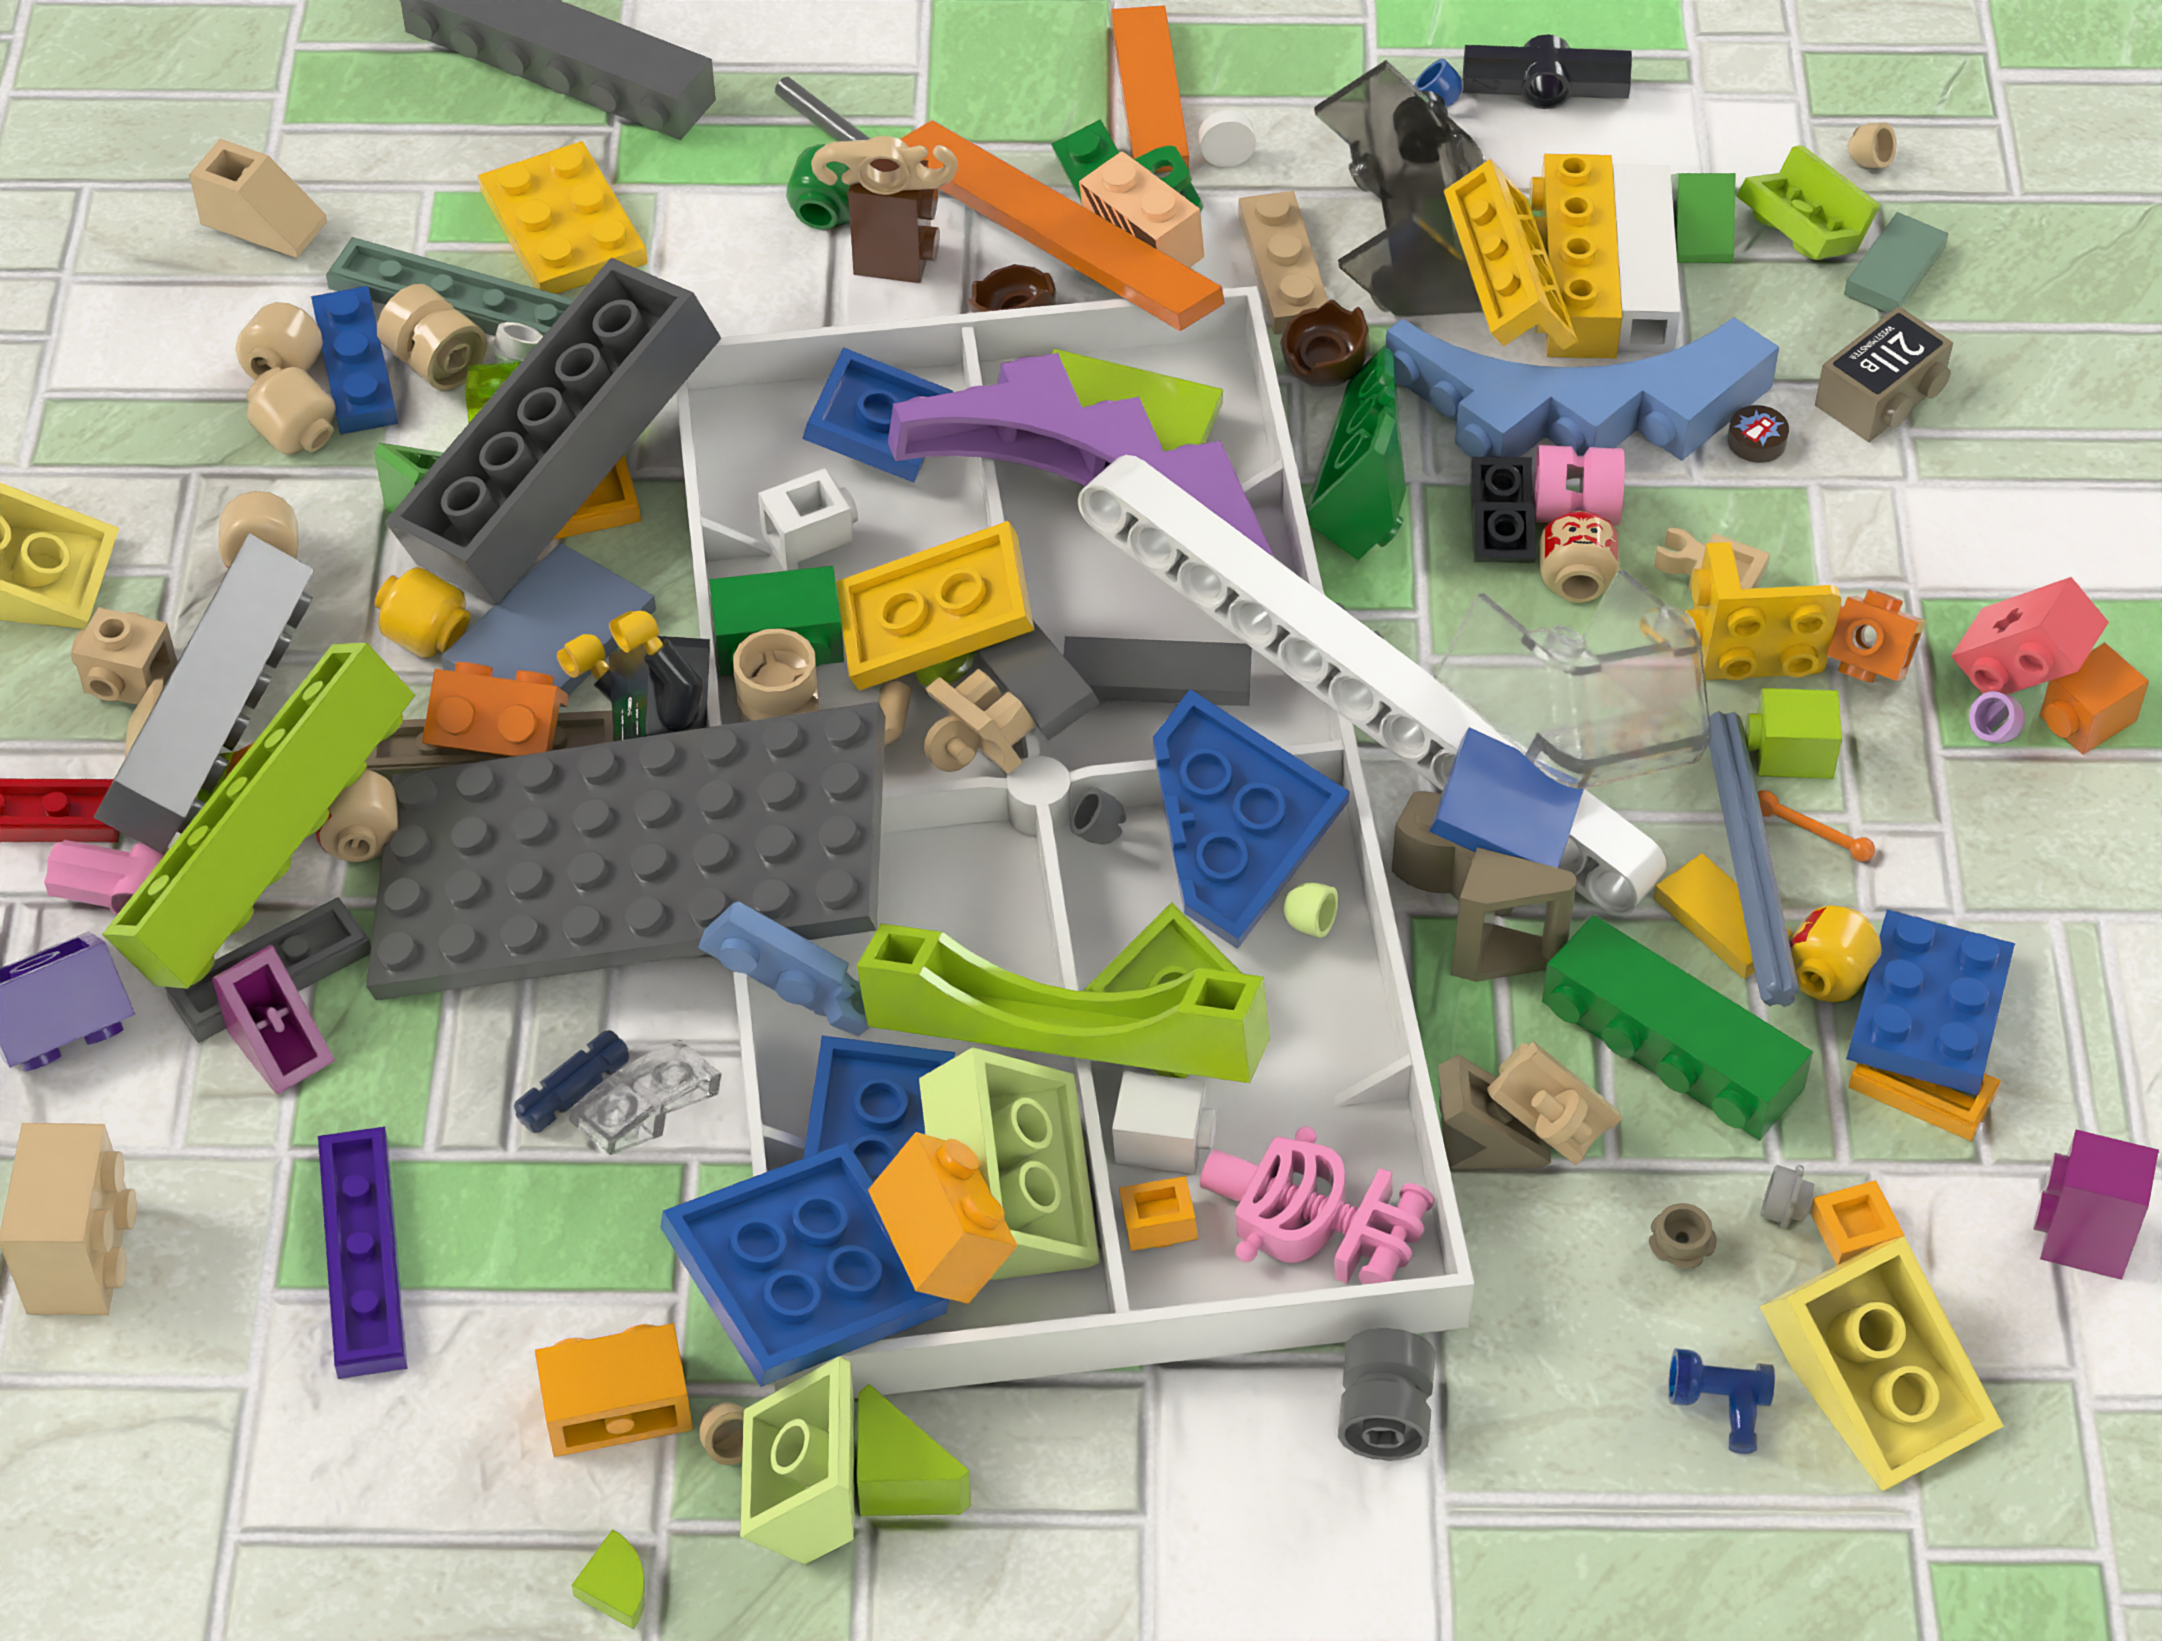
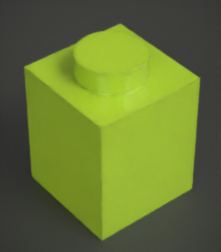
[1745,688,1842,779]

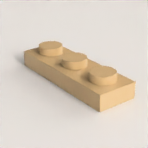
[1238,191,1328,334]

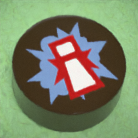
[1727,405,1789,463]

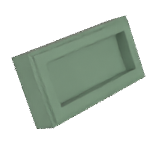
[1844,212,1949,313]

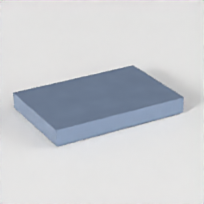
[441,543,656,695]

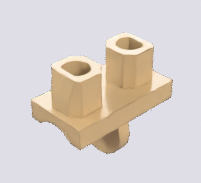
[924,669,1036,774]
[1487,1041,1623,1165]

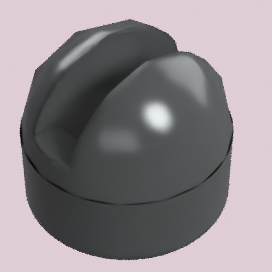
[1070,788,1126,845]

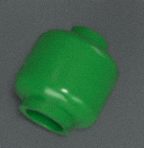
[786,144,850,230]

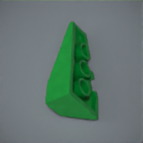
[1305,346,1406,561]

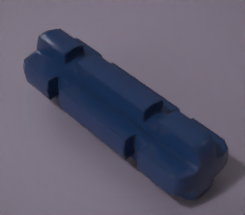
[514,1030,630,1133]

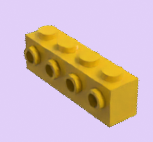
[1530,153,1622,359]

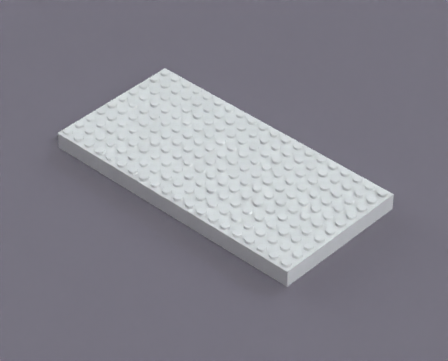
[676,286,1474,1398]

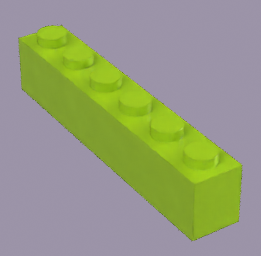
[102,643,416,988]

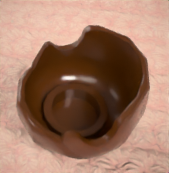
[967,264,1056,313]
[1280,299,1370,387]

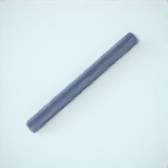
[1706,711,1799,1007]

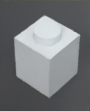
[1112,1071,1217,1174]

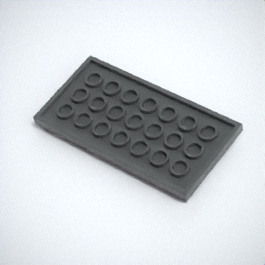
[366,702,886,1000]

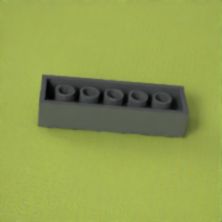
[385,258,721,605]

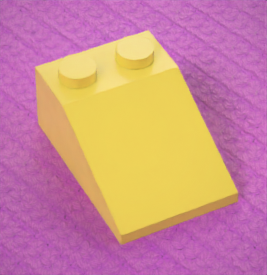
[0,482,119,629]
[1759,1236,2004,1491]

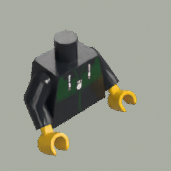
[556,611,710,741]

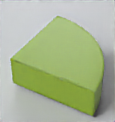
[572,1529,645,1630]

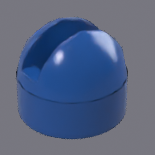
[1413,58,1462,106]

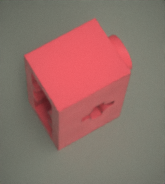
[1951,577,2109,694]

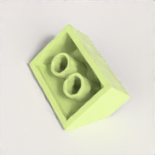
[919,1047,1100,1280]

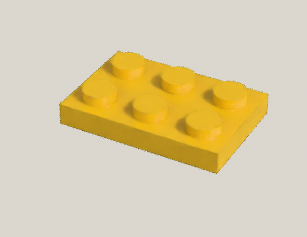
[478,141,648,294]
[836,520,1034,691]

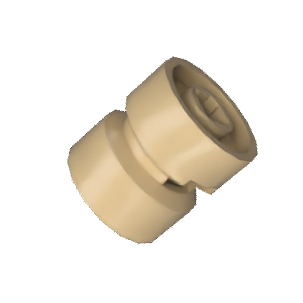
[377,284,487,391]
[733,629,819,723]

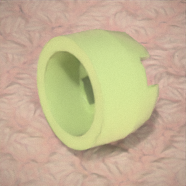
[1283,882,1338,938]

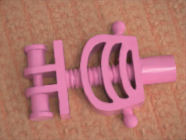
[1200,1126,1435,1284]

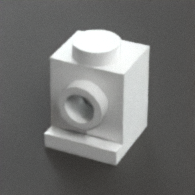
[758,468,858,571]

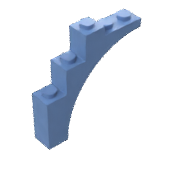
[1385,317,1779,461]

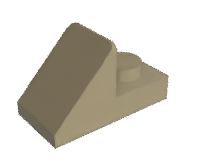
[1438,1054,1551,1170]

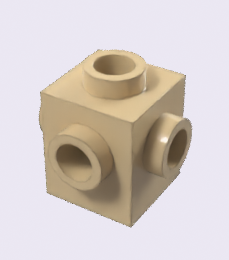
[71,607,178,705]

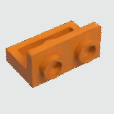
[422,662,569,758]

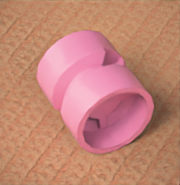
[1533,445,1625,526]

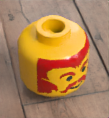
[1789,905,1882,1003]

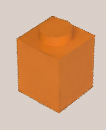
[2039,642,2149,755]

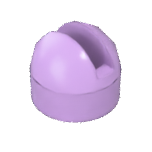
[1969,691,2025,743]

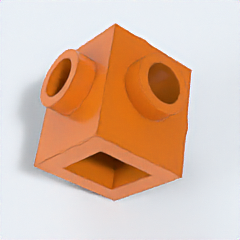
[1826,589,1926,683]

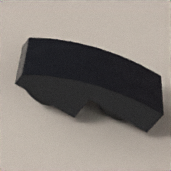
[1470,457,1536,563]

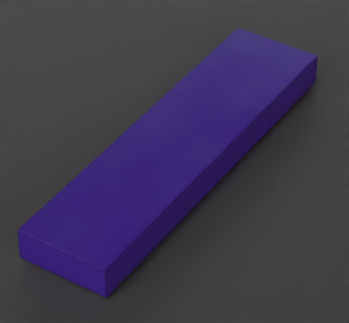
[318,1126,408,1379]

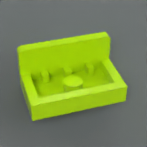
[1736,145,1880,260]

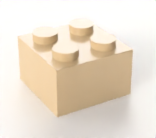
[0,1123,137,1315]

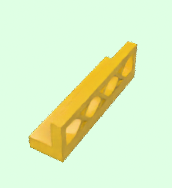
[1444,158,1578,351]

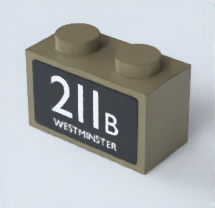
[1815,306,1953,442]

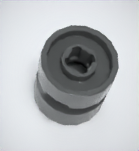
[1338,1328,1436,1461]

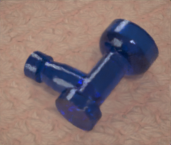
[1668,1348,1775,1454]

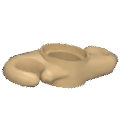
[811,136,958,195]

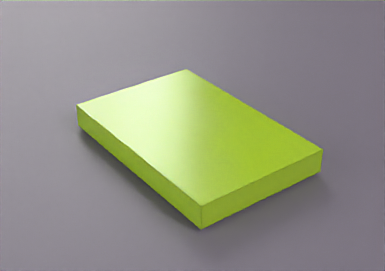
[1052,349,1223,452]

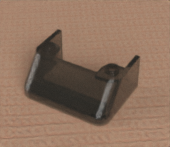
[1314,60,1486,317]

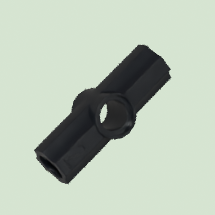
[1462,34,1632,109]

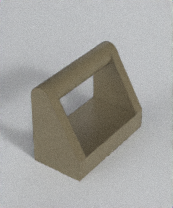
[1451,847,1577,982]

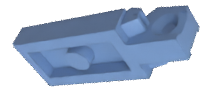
[698,901,870,1036]

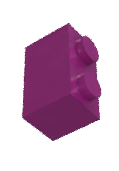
[2033,1129,2159,1280]

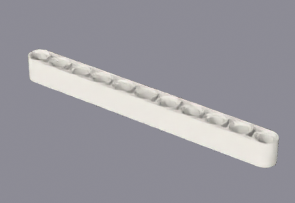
[1078,455,1667,916]

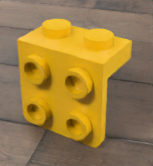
[1683,542,1842,680]

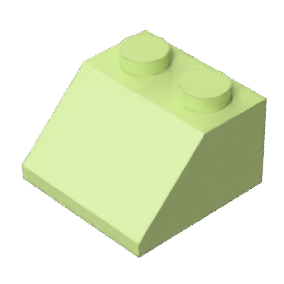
[740,1356,855,1565]

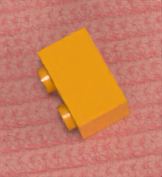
[868,1132,1018,1304]
[535,1323,693,1457]

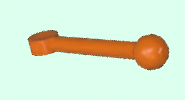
[1757,790,1875,862]

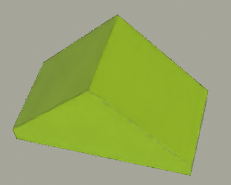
[857,1384,971,1516]

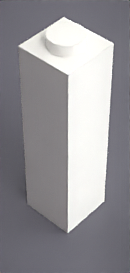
[1613,164,1681,353]

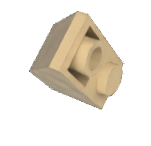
[189,139,327,258]

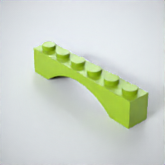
[857,923,1270,1083]

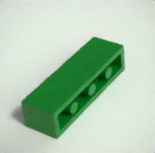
[1542,914,1813,1141]

